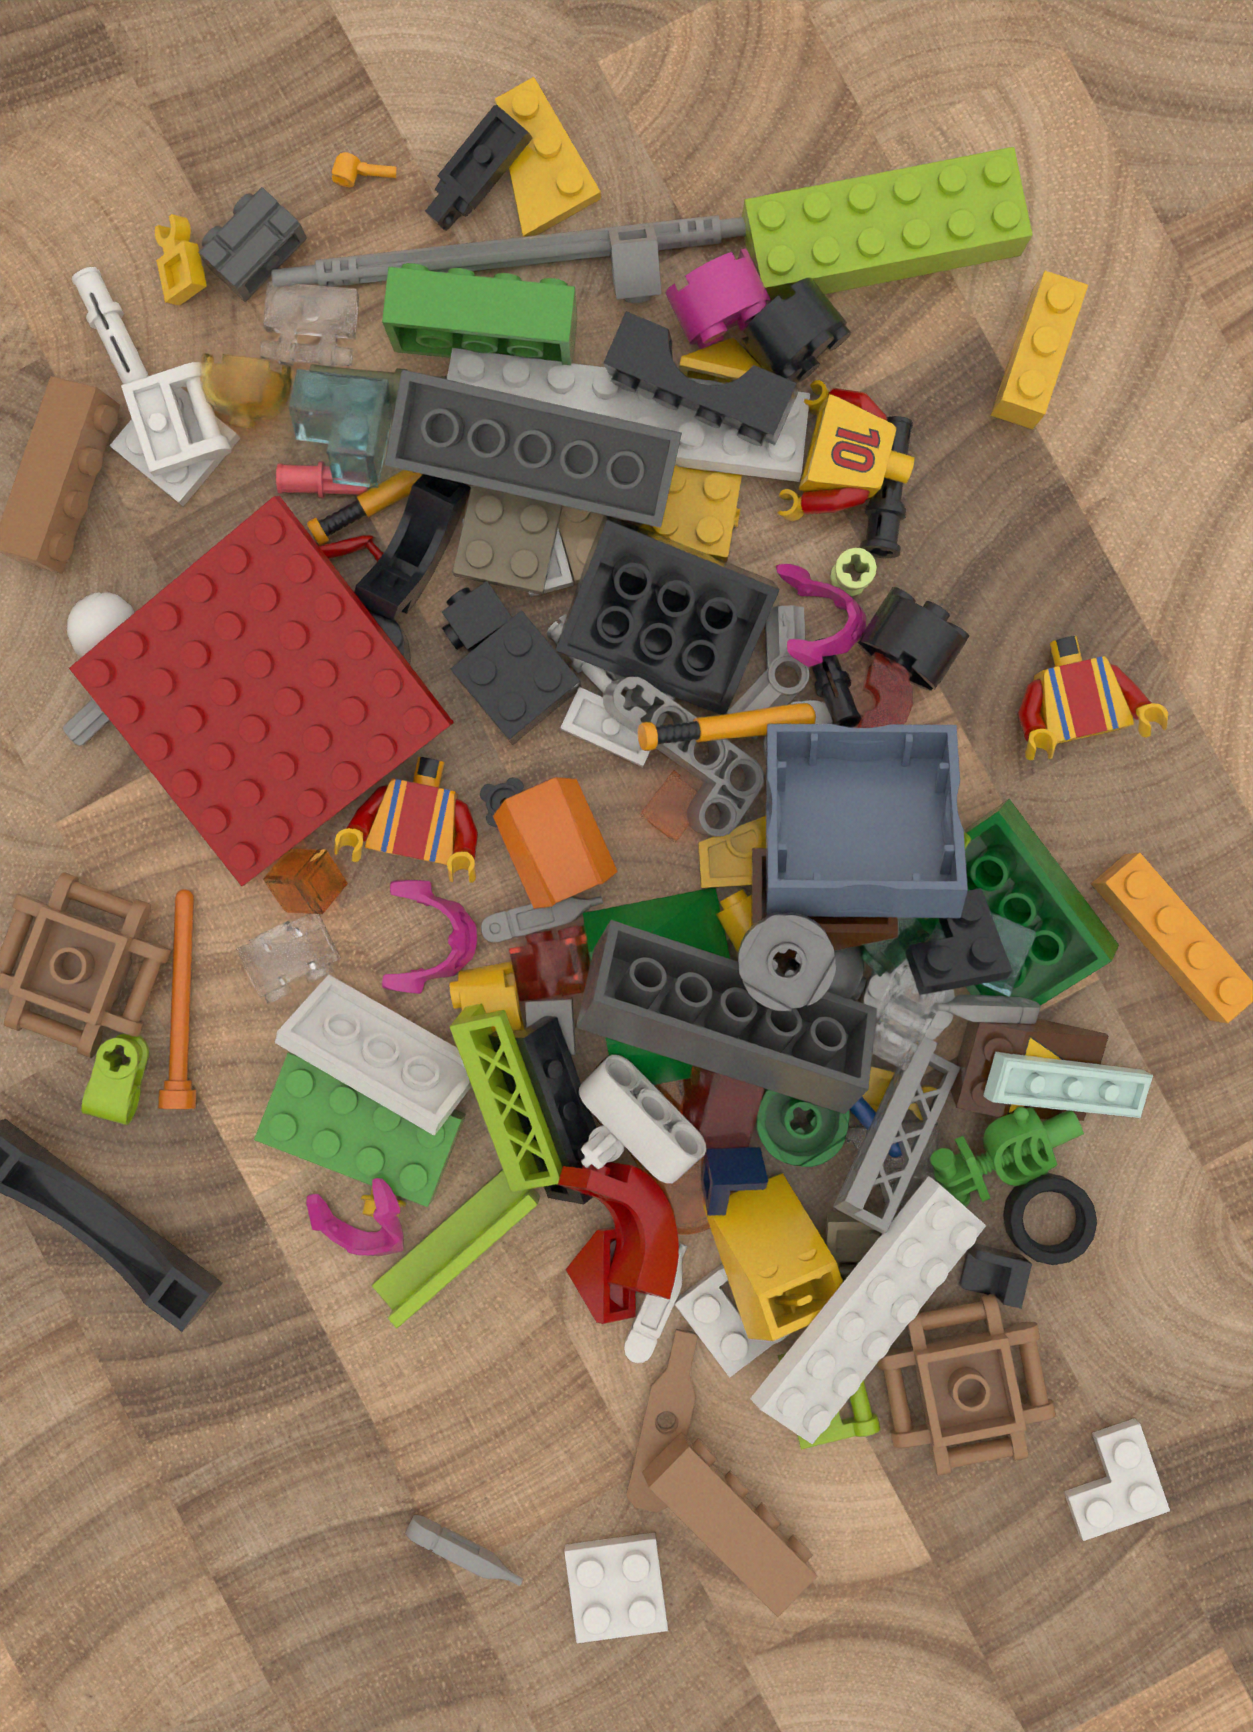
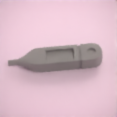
[481,896,603,942]
[933,995,1041,1024]
[405,1515,523,1586]

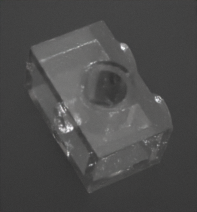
[872,964,949,1071]

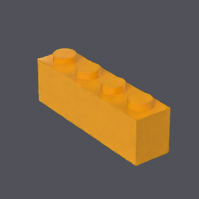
[1091,852,1253,1024]

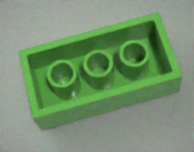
[382,263,578,365]
[254,1052,466,1207]

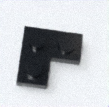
[905,888,1013,995]

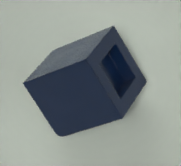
[701,1147,768,1216]

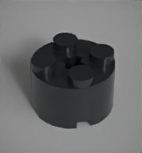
[741,278,851,382]
[858,587,969,691]

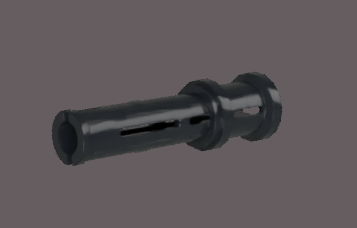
[860,416,913,558]

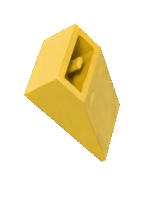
[703,1173,843,1341]

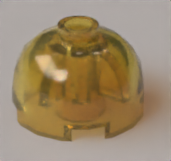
[200,353,294,429]

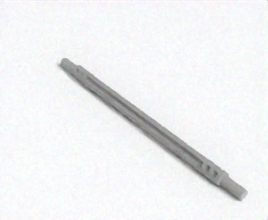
[271,215,746,288]

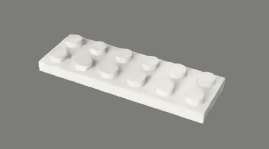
[750,1176,986,1444]

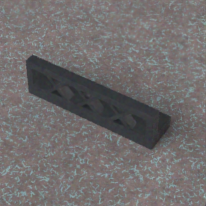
[488,1016,596,1205]

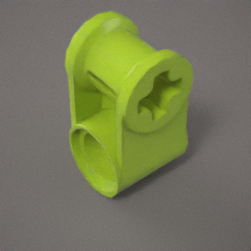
[81,1033,149,1125]

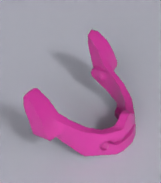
[776,564,866,667]
[382,880,477,994]
[306,1178,404,1256]

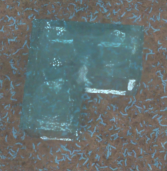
[289,369,393,488]

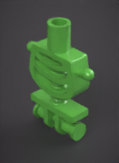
[930,1107,1084,1207]

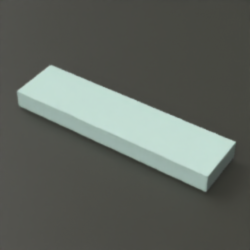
[983,1052,1153,1118]

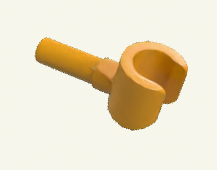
[331,152,397,188]

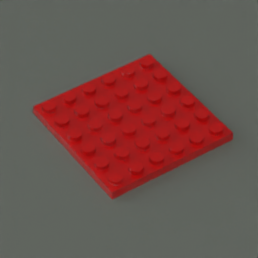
[69,496,454,886]

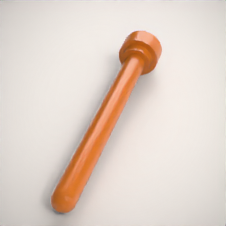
[158,889,196,1109]

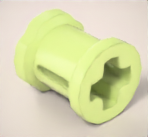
[830,547,877,597]

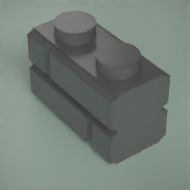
[198,187,307,302]

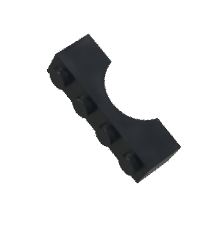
[603,311,798,446]

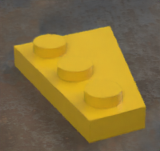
[495,77,601,237]
[698,816,766,888]

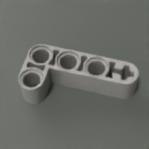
[603,677,764,836]

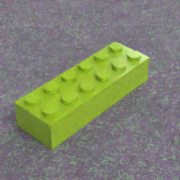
[742,147,1033,301]

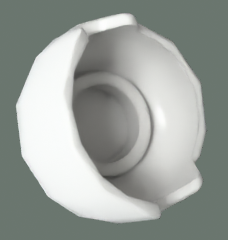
[67,592,134,657]

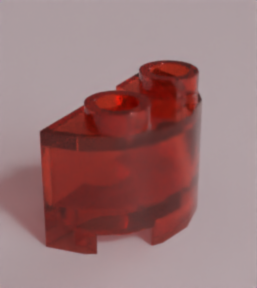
[856,652,913,728]
[509,924,591,1002]

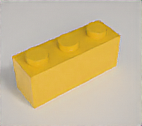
[990,270,1088,430]

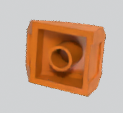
[493,777,618,909]

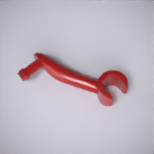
[319,535,384,562]

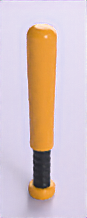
[307,469,423,546]
[638,703,816,751]

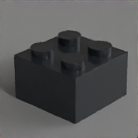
[450,610,582,745]

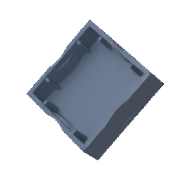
[766,724,968,918]

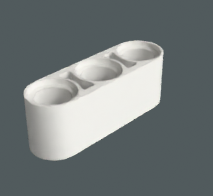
[579,1054,706,1183]

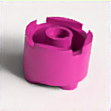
[665,249,771,349]

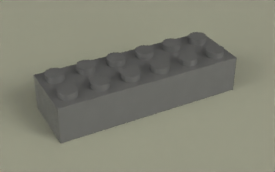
[385,370,682,528]
[576,920,877,1114]

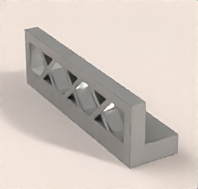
[833,1034,960,1234]

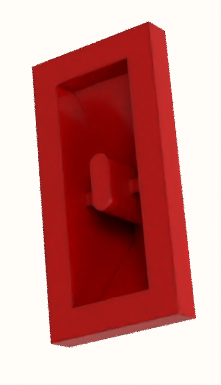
[565,1227,636,1324]

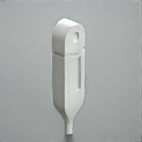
[624,1243,688,1363]

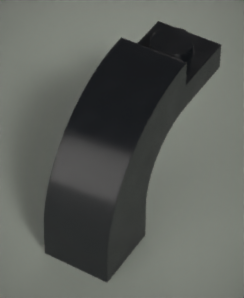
[354,474,471,620]

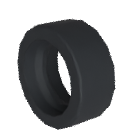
[1003,1173,1097,1265]

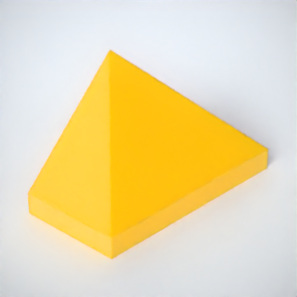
[679,338,763,384]

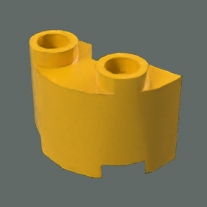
[449,961,525,1032]

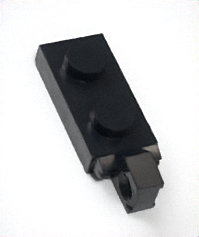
[425,104,533,231]

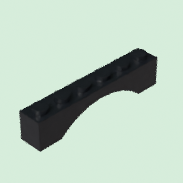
[0,1119,223,1332]

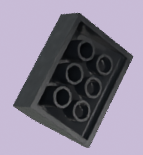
[555,515,780,715]

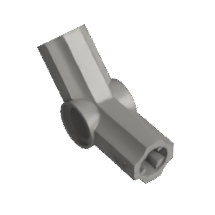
[727,605,809,741]

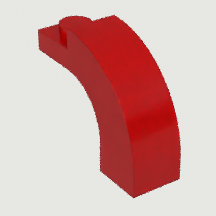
[558,1162,679,1300]

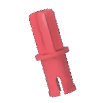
[276,461,369,498]

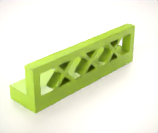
[449,1003,562,1192]
[372,1169,540,1329]

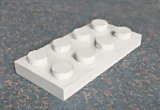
[275,974,472,1136]

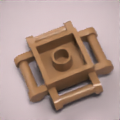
[0,872,171,1058]
[877,1294,1056,1476]

